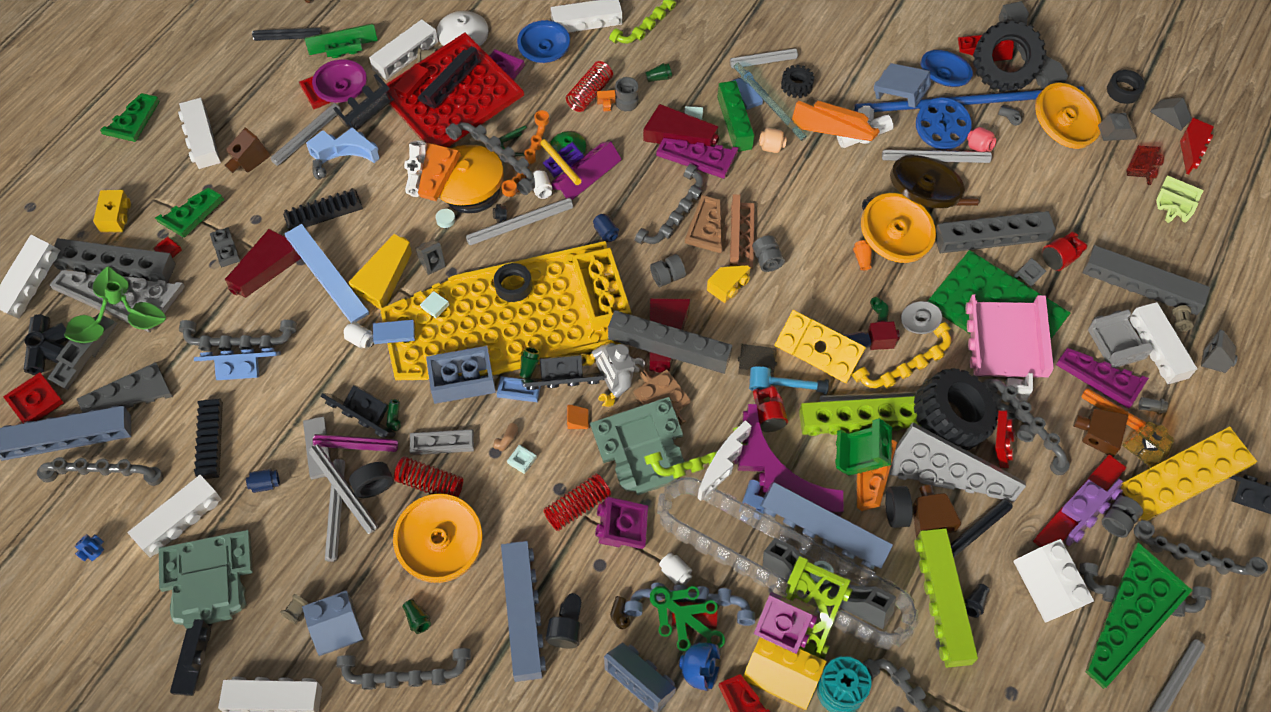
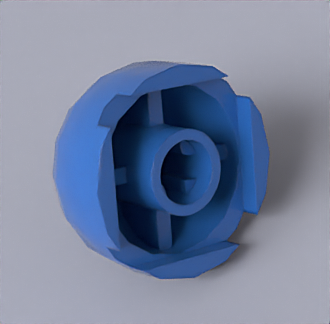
[679,643,720,691]

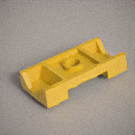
[774,310,867,384]

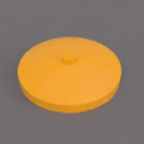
[1035,83,1101,149]
[438,145,504,205]
[861,193,936,263]
[393,494,483,583]

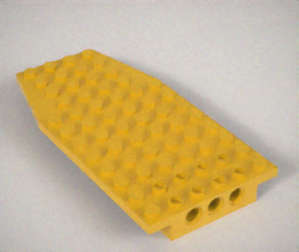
[380,241,631,381]

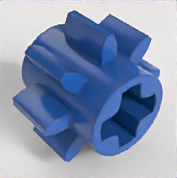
[75,534,104,561]

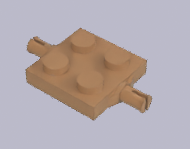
[633,369,691,426]

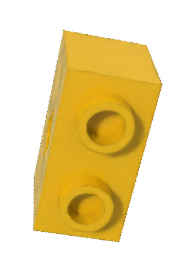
[93,190,131,232]

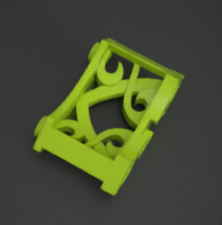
[782,556,853,659]

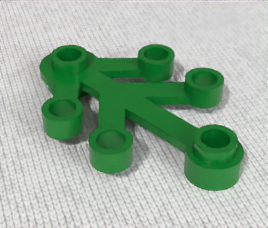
[650,586,725,651]

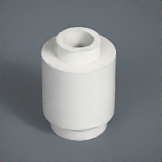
[532,170,552,199]
[344,322,374,349]
[659,553,692,585]

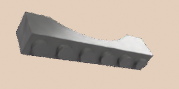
[999,1,1068,90]
[763,538,896,629]

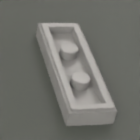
[303,417,331,480]
[410,429,474,455]

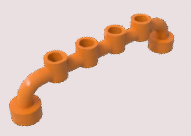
[501,110,549,197]

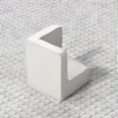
[1005,373,1033,401]

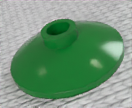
[550,131,586,156]

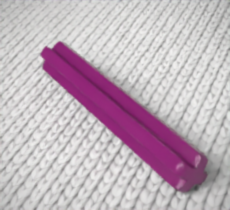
[313,434,398,452]

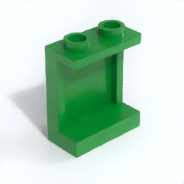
[835,418,892,476]

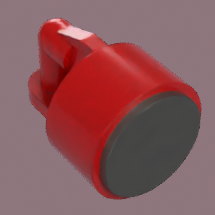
[1042,232,1087,271]
[753,386,788,432]

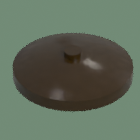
[890,155,965,208]

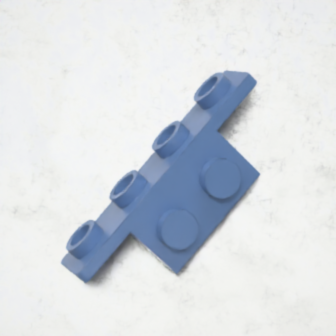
[194,348,281,380]

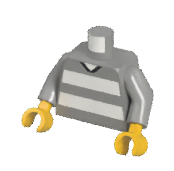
[580,343,635,407]

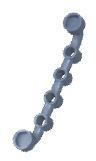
[624,583,755,626]

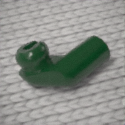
[386,399,401,431]

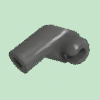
[998,106,1022,126]
[312,159,327,180]

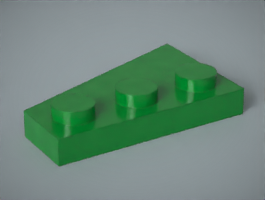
[100,93,160,142]
[155,188,224,238]

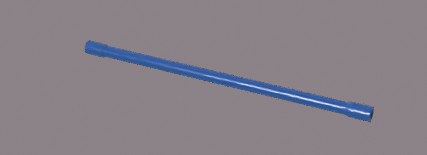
[854,86,1084,112]

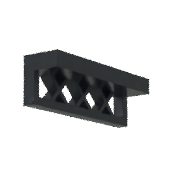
[418,46,481,109]

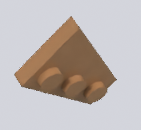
[685,195,722,253]

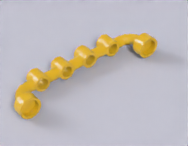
[852,322,951,389]

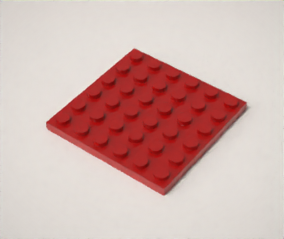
[386,32,525,148]

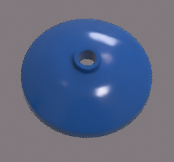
[517,20,570,63]
[920,50,973,87]

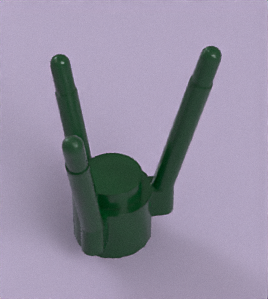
[493,125,527,158]

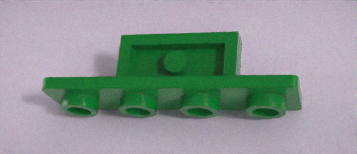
[305,23,378,58]

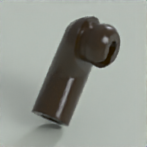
[610,596,631,629]

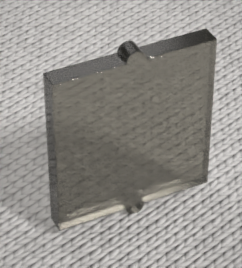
[738,344,777,377]

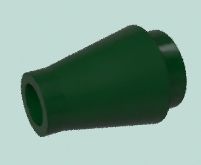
[645,63,672,82]
[520,347,541,379]
[402,599,431,634]

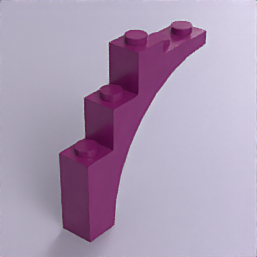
[734,404,844,516]

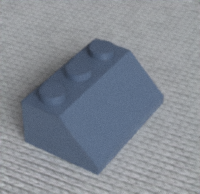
[426,346,496,404]
[604,642,676,712]

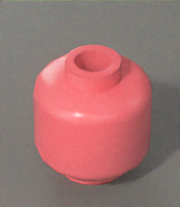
[967,127,996,152]

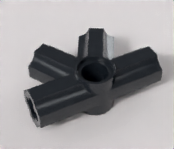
[23,314,68,375]

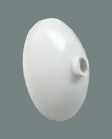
[437,11,489,46]

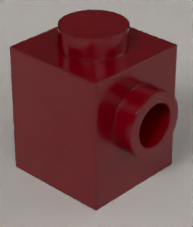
[867,321,900,350]

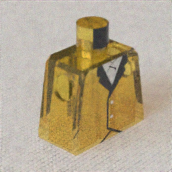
[1122,421,1175,468]

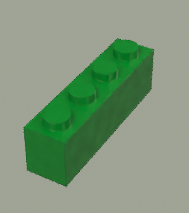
[717,80,754,152]

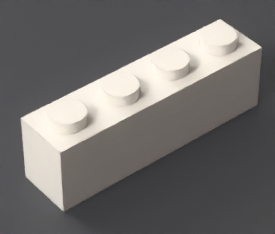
[551,0,622,32]
[369,19,438,81]
[178,98,221,169]
[0,235,61,319]
[1129,302,1197,384]
[127,475,222,558]
[218,677,322,712]

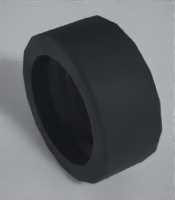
[1107,70,1145,104]
[494,263,532,302]
[349,462,394,498]
[885,486,913,528]

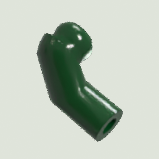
[870,297,889,322]

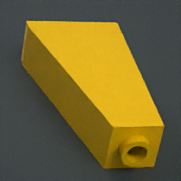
[349,234,412,309]

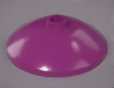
[312,59,367,103]

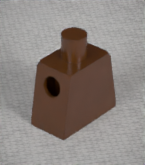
[224,127,271,174]
[1073,409,1129,457]
[913,485,961,538]

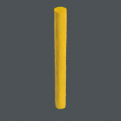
[540,139,581,185]

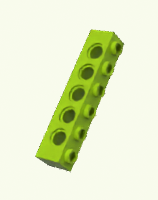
[799,396,922,436]

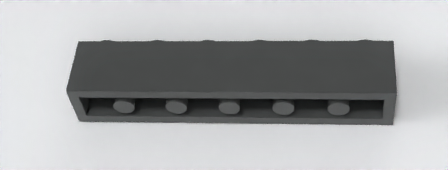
[1082,245,1210,315]
[608,311,732,374]

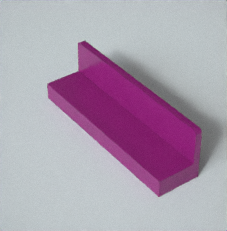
[551,141,621,201]

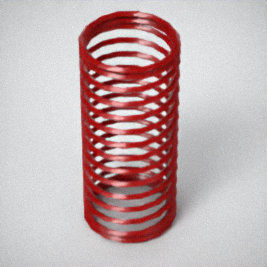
[565,61,613,112]
[394,456,464,498]
[543,473,611,531]

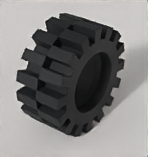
[781,65,814,98]

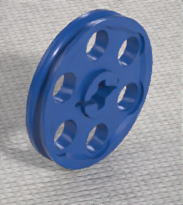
[916,98,971,150]

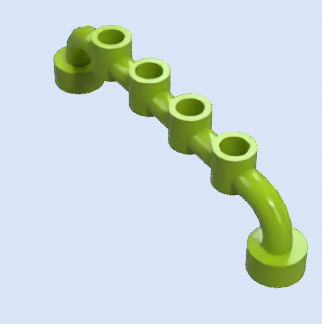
[609,0,676,44]
[644,426,746,479]

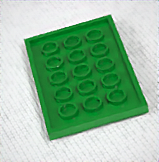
[927,250,1071,340]

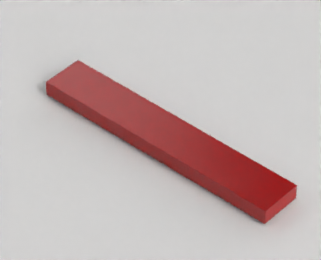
[1033,455,1126,548]

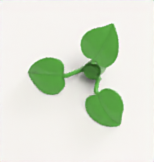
[64,266,166,343]

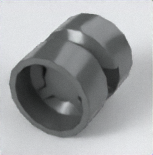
[615,77,639,111]
[752,235,785,272]
[650,254,686,287]
[1102,496,1143,538]

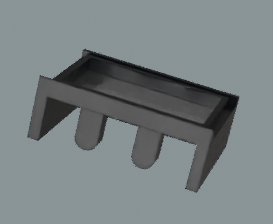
[333,73,394,131]

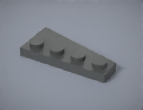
[77,362,173,413]

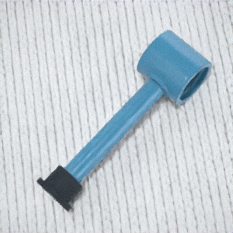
[749,367,829,395]

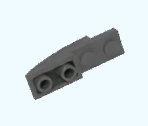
[47,314,118,390]

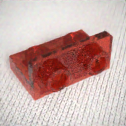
[1126,145,1164,185]

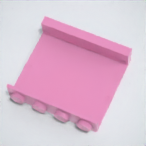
[965,295,1054,377]

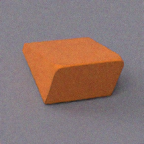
[567,405,588,429]

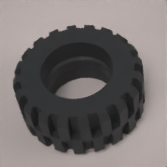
[973,19,1046,92]
[914,368,998,451]

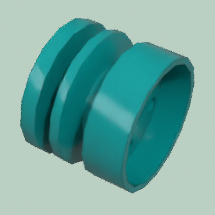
[817,657,872,712]

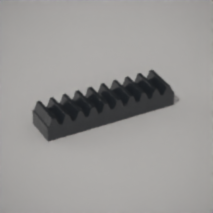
[283,188,363,231]
[194,398,223,479]

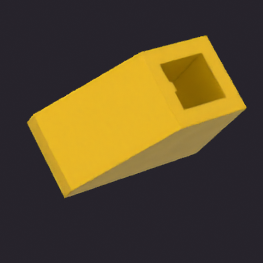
[707,265,750,303]

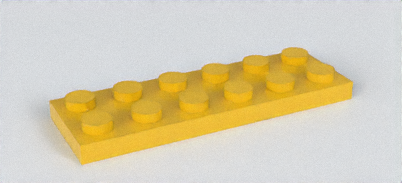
[1121,426,1257,521]

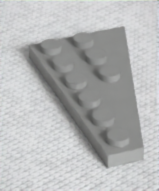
[50,270,185,333]
[889,423,1026,502]

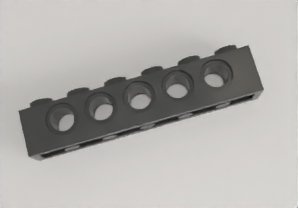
[935,211,1056,254]
[53,238,176,283]

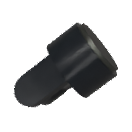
[545,593,583,649]

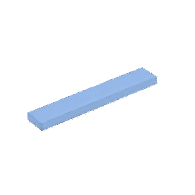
[285,224,369,323]

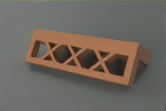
[730,194,754,269]

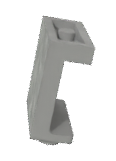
[1088,310,1153,368]

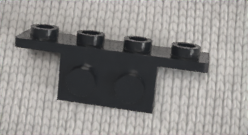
[521,354,605,390]
[320,385,396,438]
[1230,474,1271,514]
[170,619,213,696]

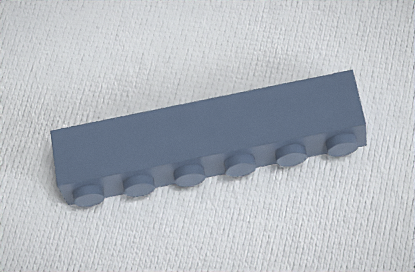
[0,406,131,461]
[760,482,893,570]
[501,541,546,682]

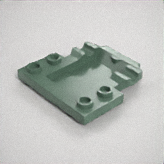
[590,397,685,495]
[159,530,253,629]

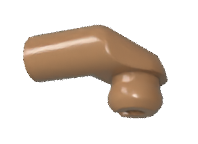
[493,423,518,451]

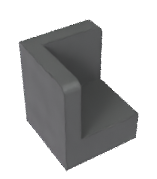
[1013,258,1046,286]

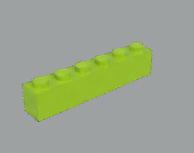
[914,529,978,668]

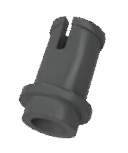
[1138,397,1168,415]

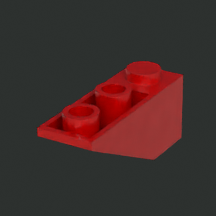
[958,35,1014,61]
[1180,118,1214,175]

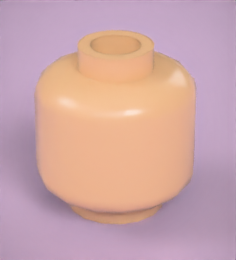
[759,128,787,153]

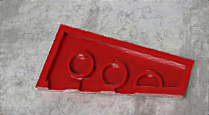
[718,674,770,712]

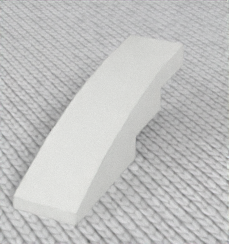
[698,420,751,501]

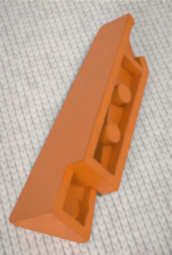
[790,101,880,141]

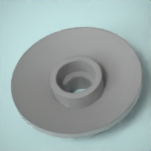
[901,301,942,334]

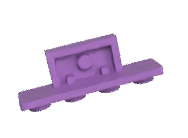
[1062,479,1123,547]

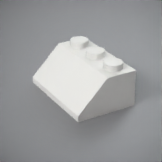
[1013,539,1094,623]

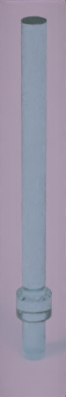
[734,62,807,141]

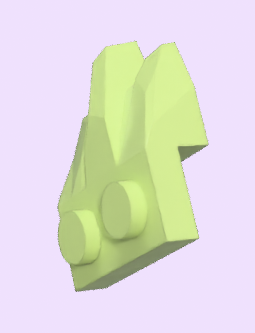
[1156,176,1204,223]

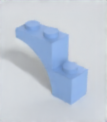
[306,128,379,164]

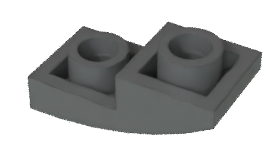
[210,227,240,268]

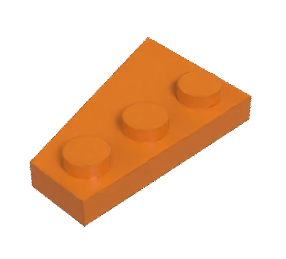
[418,143,461,201]
[857,440,897,511]

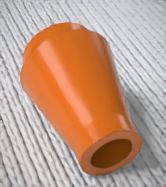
[853,240,872,271]

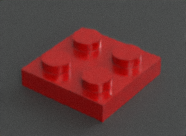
[3,372,64,424]
[995,411,1015,468]

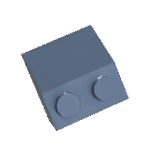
[302,591,363,656]

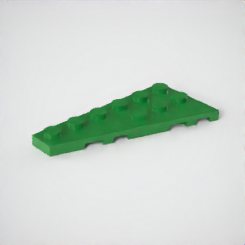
[1085,542,1193,689]

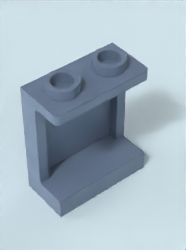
[874,63,931,108]

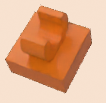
[597,90,615,112]

